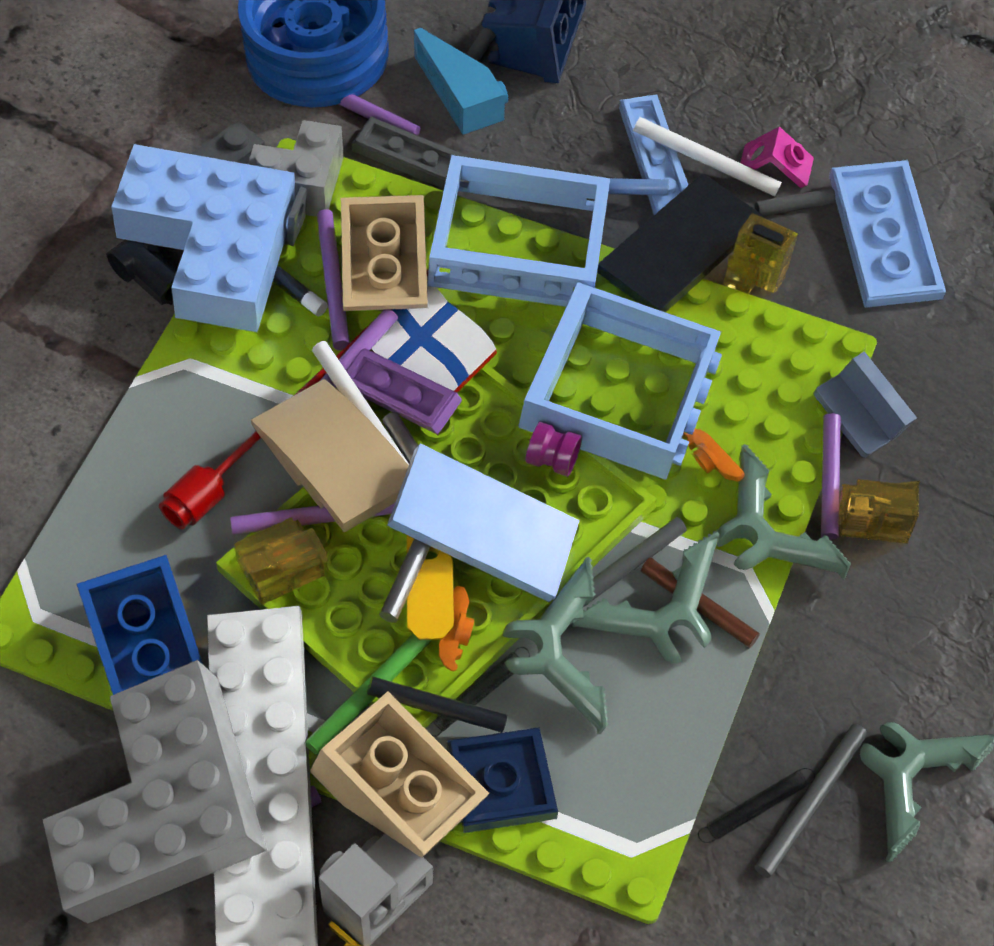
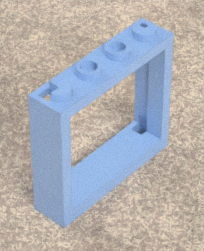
[427,155,610,307]
[519,282,722,480]

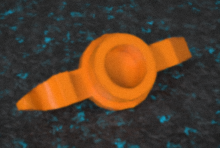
[682,429,745,482]
[439,586,475,671]

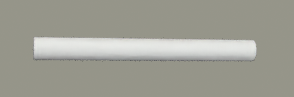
[633,117,782,197]
[312,341,409,465]

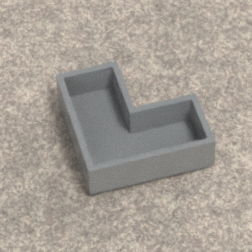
[43,660,267,923]

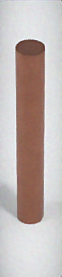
[641,557,760,648]

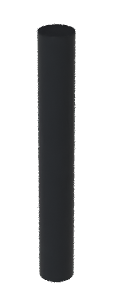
[367,676,507,733]

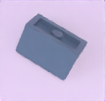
[813,351,917,458]

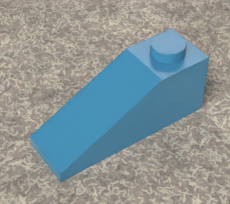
[414,28,508,135]

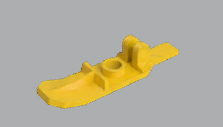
[407,535,454,640]

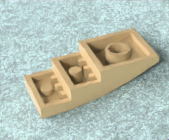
[251,379,409,533]

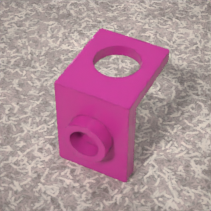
[740,127,814,188]

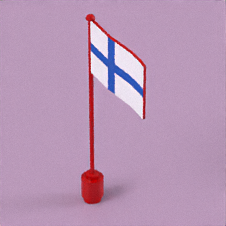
[159,269,497,530]

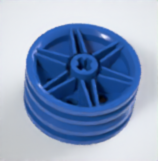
[238,0,389,107]

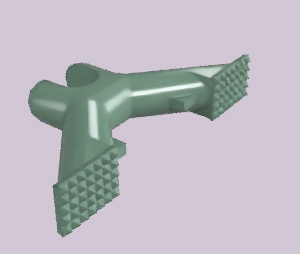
[716,444,851,579]
[572,531,719,664]
[503,557,609,734]
[860,722,994,862]

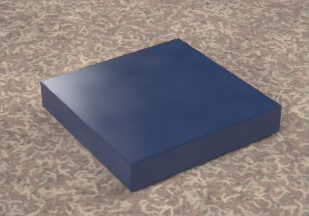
[447,727,558,833]

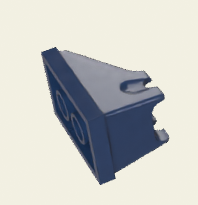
[481,0,586,84]

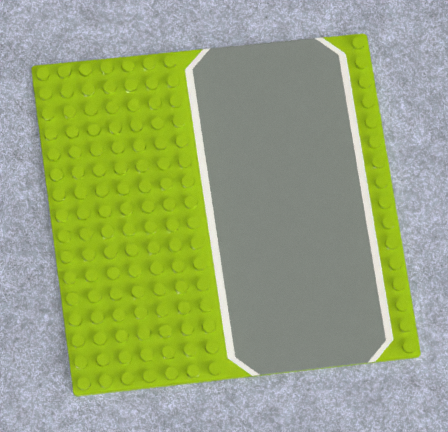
[0,138,877,924]

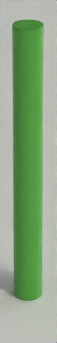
[305,634,432,755]

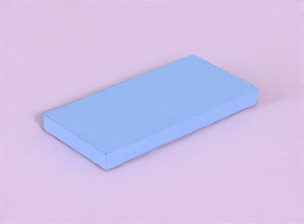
[829,160,946,308]
[387,443,579,602]

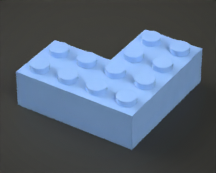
[111,144,295,332]

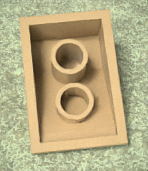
[341,195,428,311]
[310,691,489,858]

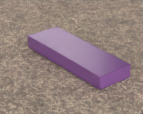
[346,348,462,435]

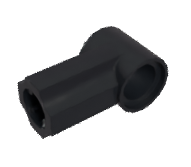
[106,240,177,305]

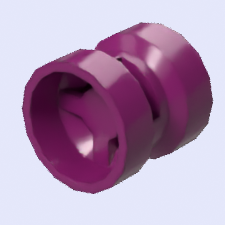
[525,421,582,477]

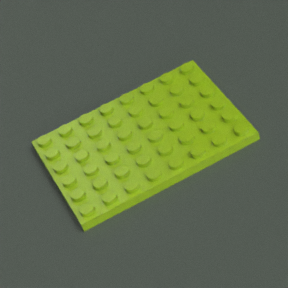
[216,364,657,728]

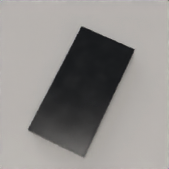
[597,173,764,312]

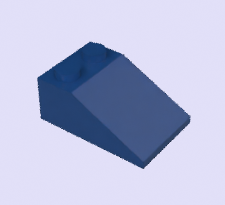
[77,555,203,695]

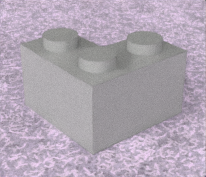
[248,120,343,217]
[319,834,433,946]

